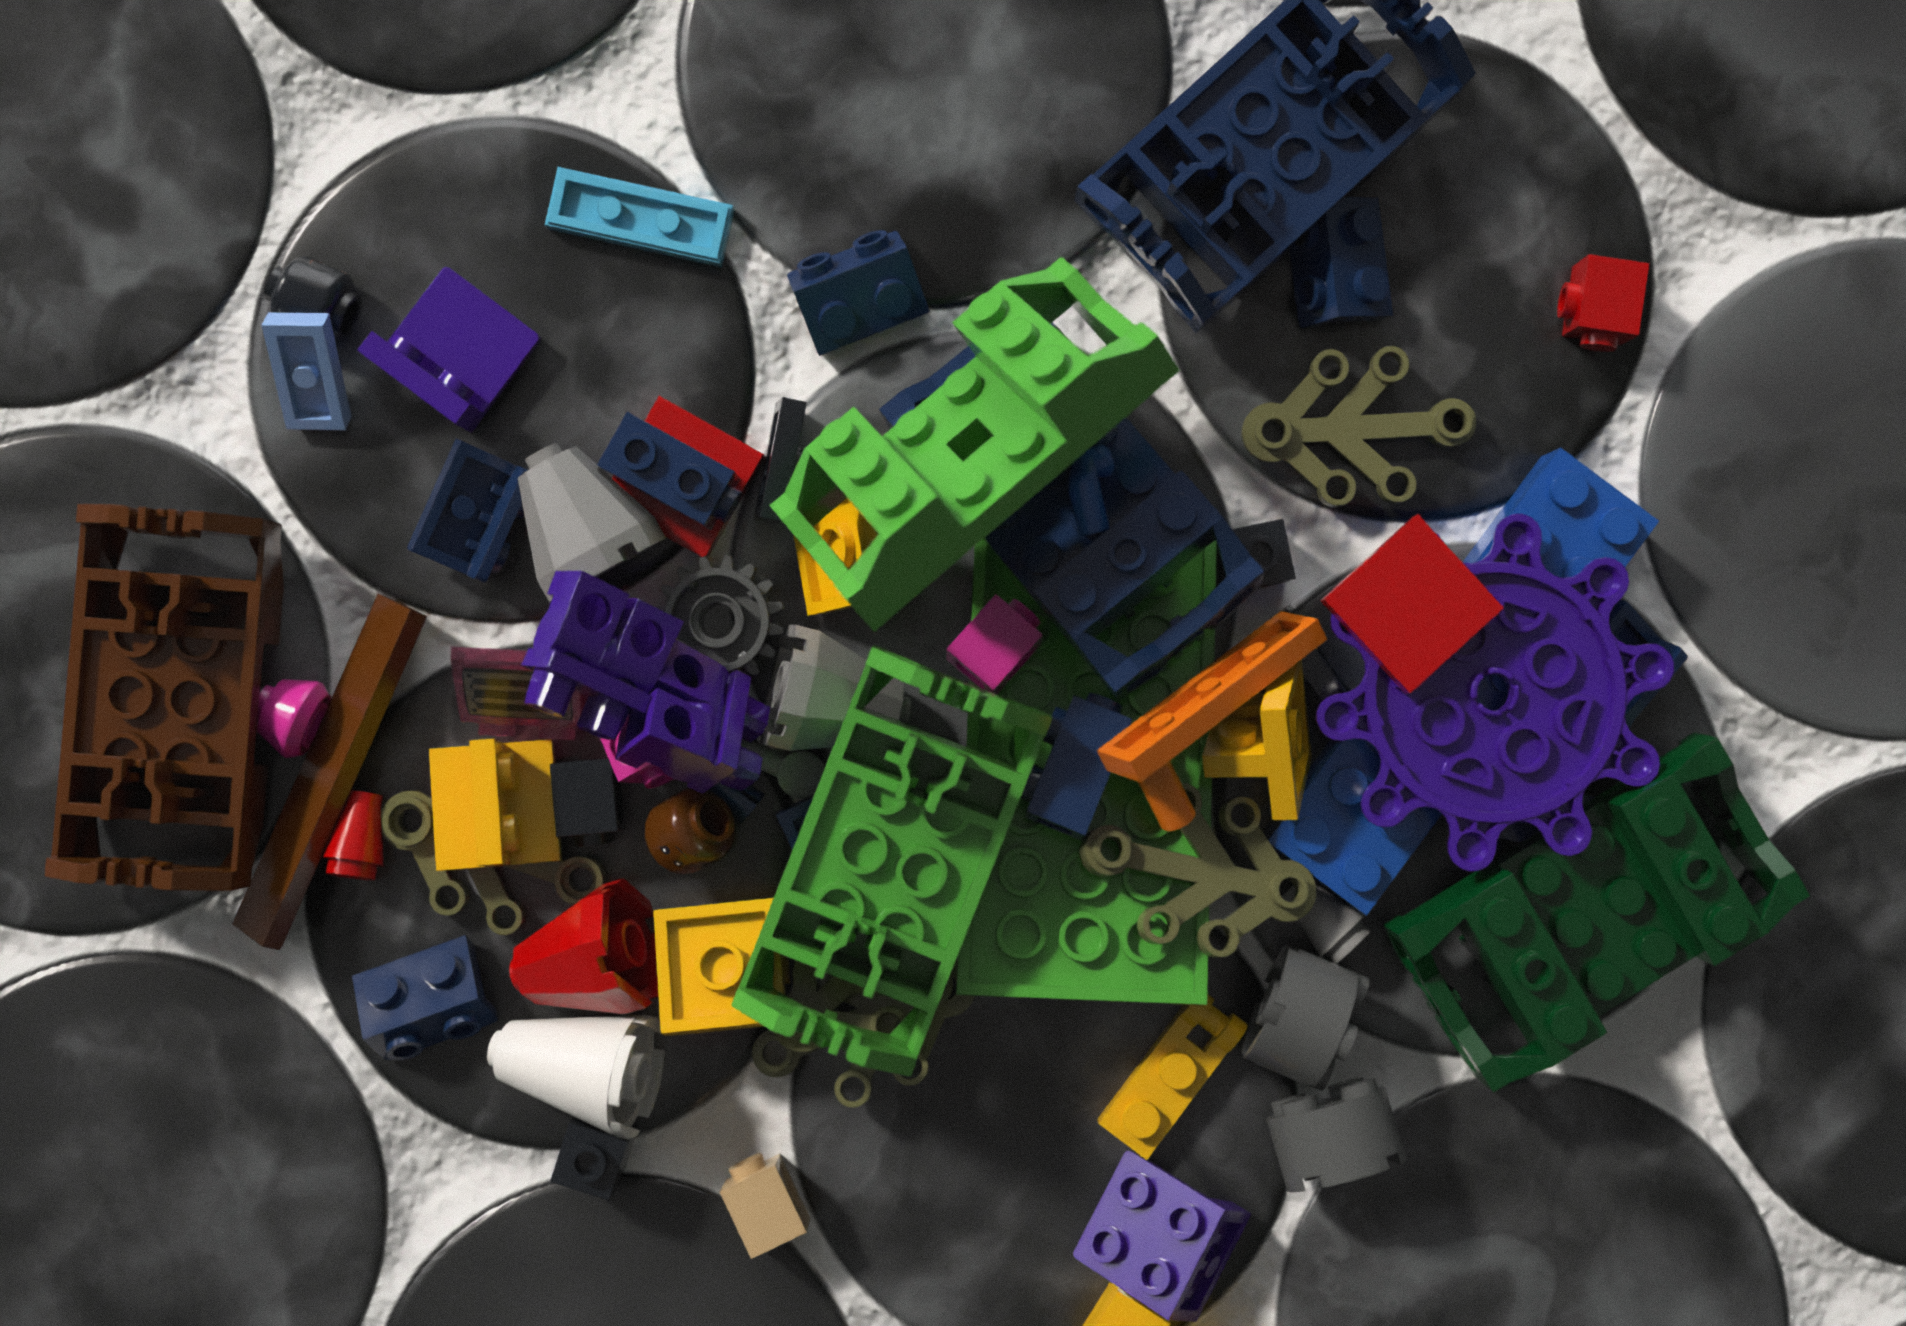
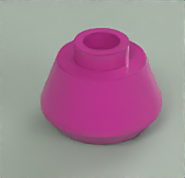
[257,679,331,758]

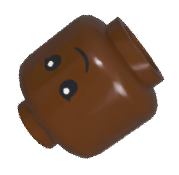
[645,788,735,875]

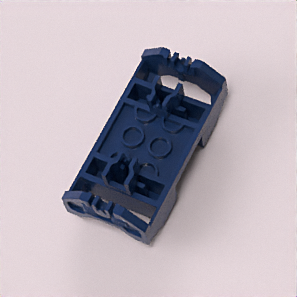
[1074,0,1476,334]
[879,323,1264,701]

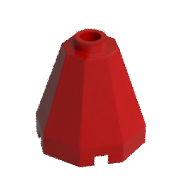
[509,878,659,1014]

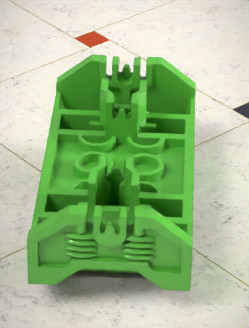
[731,645,1053,1077]

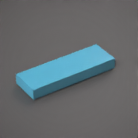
[545,167,735,267]

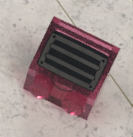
[450,646,588,740]

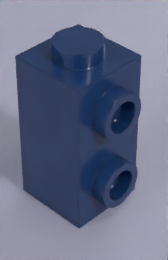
[597,412,742,530]
[1020,693,1132,841]

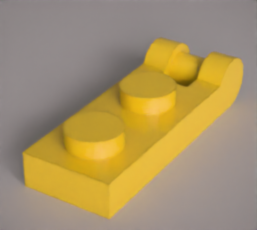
[1097,993,1248,1160]

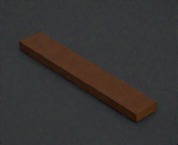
[232,594,427,950]

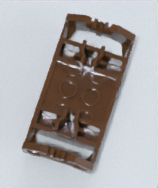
[45,504,284,891]

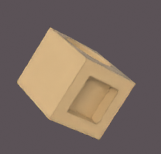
[720,1153,811,1259]

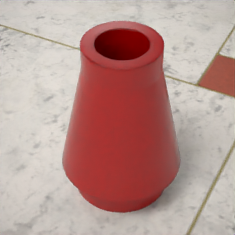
[322,790,384,881]

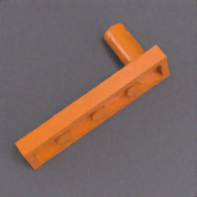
[1096,611,1327,831]

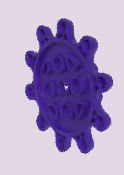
[1316,514,1674,871]

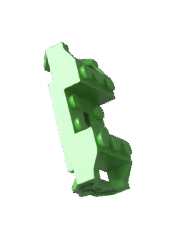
[770,257,1180,631]

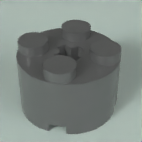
[1241,945,1369,1091]
[1266,1077,1407,1192]

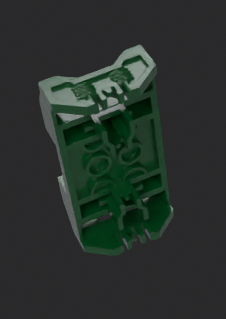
[1383,732,1810,1093]

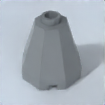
[518,442,666,602]
[760,625,911,751]

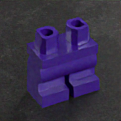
[522,570,684,740]
[615,640,770,794]

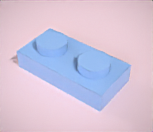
[261,313,351,430]

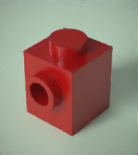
[1557,254,1649,352]

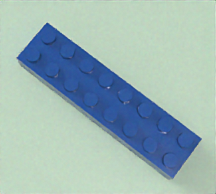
[1263,448,1659,916]

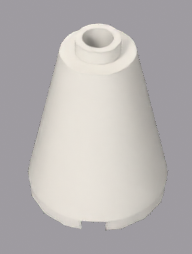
[487,1014,665,1139]

